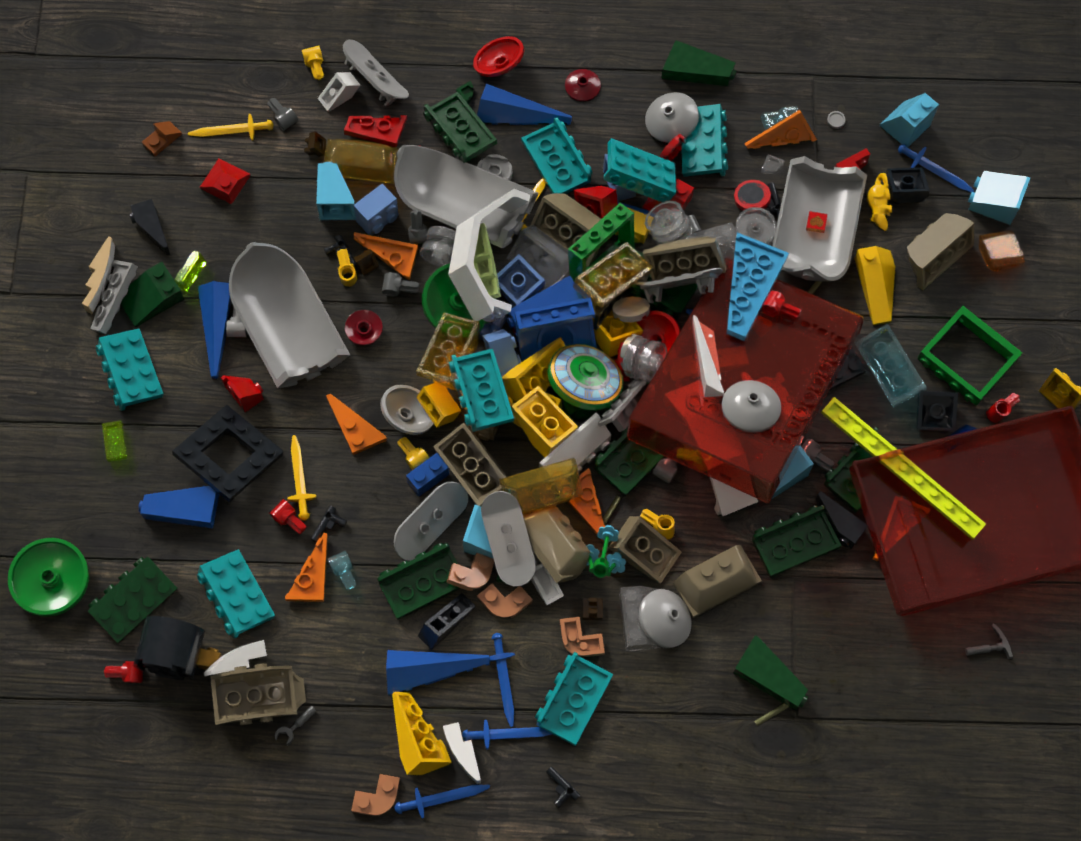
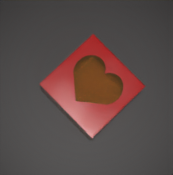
[806,211,828,233]

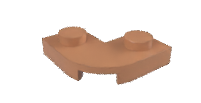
[447,553,494,591]
[477,584,533,618]
[560,617,605,657]
[351,774,400,816]

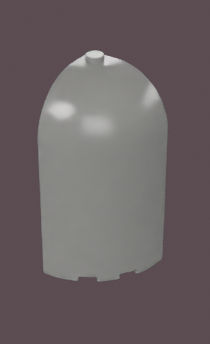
[394,145,538,248]
[773,156,867,281]
[229,242,350,388]

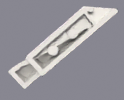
[692,315,724,397]

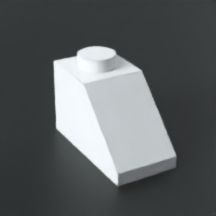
[318,72,361,111]

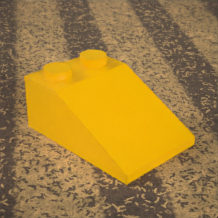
[1039,368,1081,416]
[511,386,578,457]

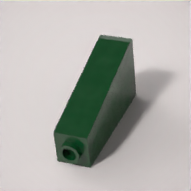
[661,40,737,86]
[733,635,808,711]

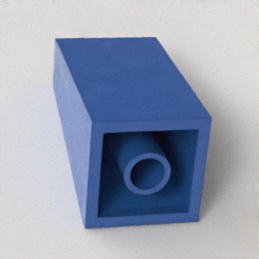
[507,276,583,342]

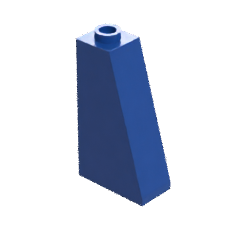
[139,486,220,528]

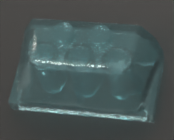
[854,324,927,408]

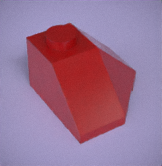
[574,186,618,219]
[221,375,264,412]

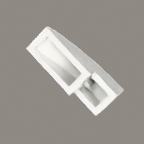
[531,552,564,605]
[204,640,267,676]
[443,722,481,784]

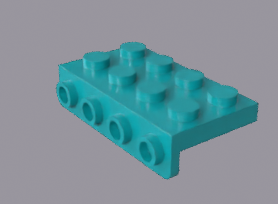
[682,104,728,177]
[521,117,593,194]
[604,138,676,203]
[96,328,163,411]
[448,349,514,432]
[197,549,275,639]
[535,652,613,746]

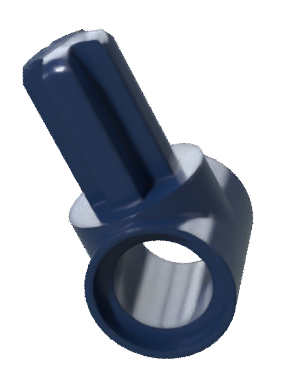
[477,315,507,341]

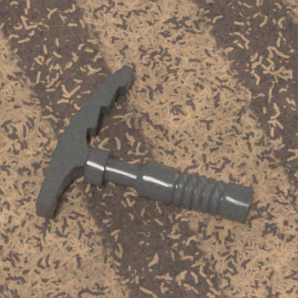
[965,624,1013,659]

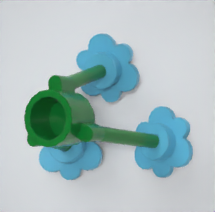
[587,525,626,578]

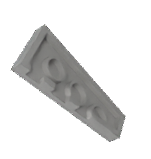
[91,260,138,334]

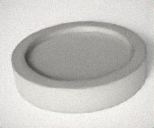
[827,111,845,129]

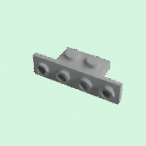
[598,378,647,432]

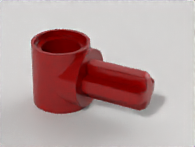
[762,291,801,319]
[986,393,1020,423]
[269,499,307,534]
[104,661,143,683]

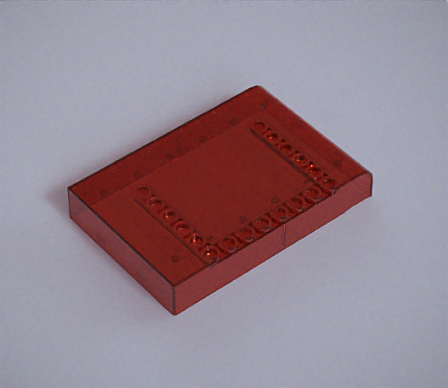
[627,257,864,503]
[849,405,1081,616]

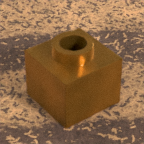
[197,647,222,670]

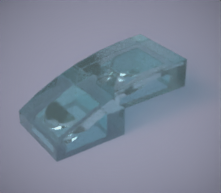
[760,106,798,130]

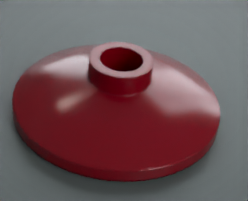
[565,69,601,102]
[345,310,383,345]

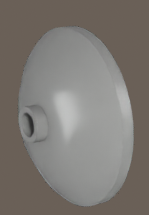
[645,92,699,143]
[722,380,781,433]
[380,385,433,435]
[639,589,691,648]

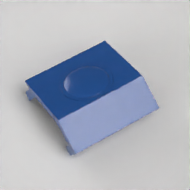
[515,298,597,362]

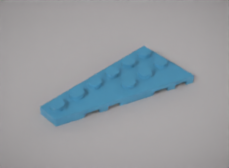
[727,232,789,341]

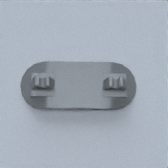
[343,40,409,106]
[634,268,723,303]
[394,482,468,561]
[481,491,536,586]

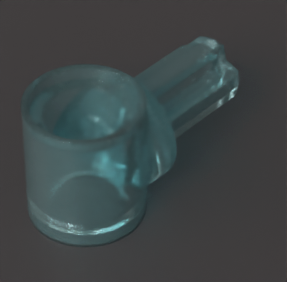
[327,551,356,590]

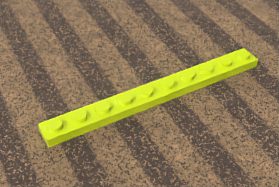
[821,397,986,540]

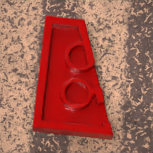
[344,115,407,147]

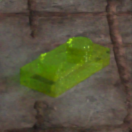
[174,250,207,292]
[102,420,127,462]

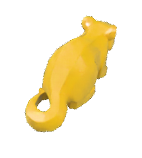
[867,173,892,231]

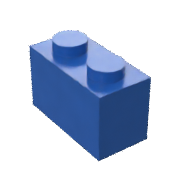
[406,453,450,497]

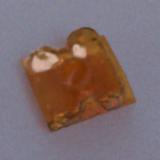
[979,230,1025,271]

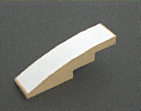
[82,236,115,314]

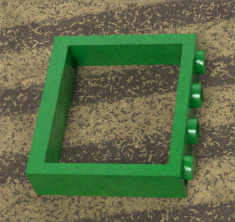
[568,203,635,298]
[917,306,1022,406]

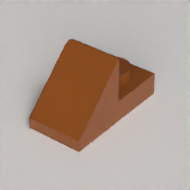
[142,121,182,157]

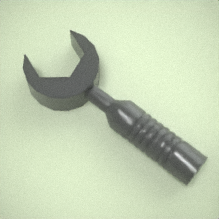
[275,706,317,746]

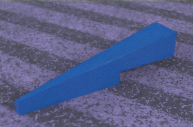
[477,84,572,125]
[198,281,232,379]
[386,650,490,696]

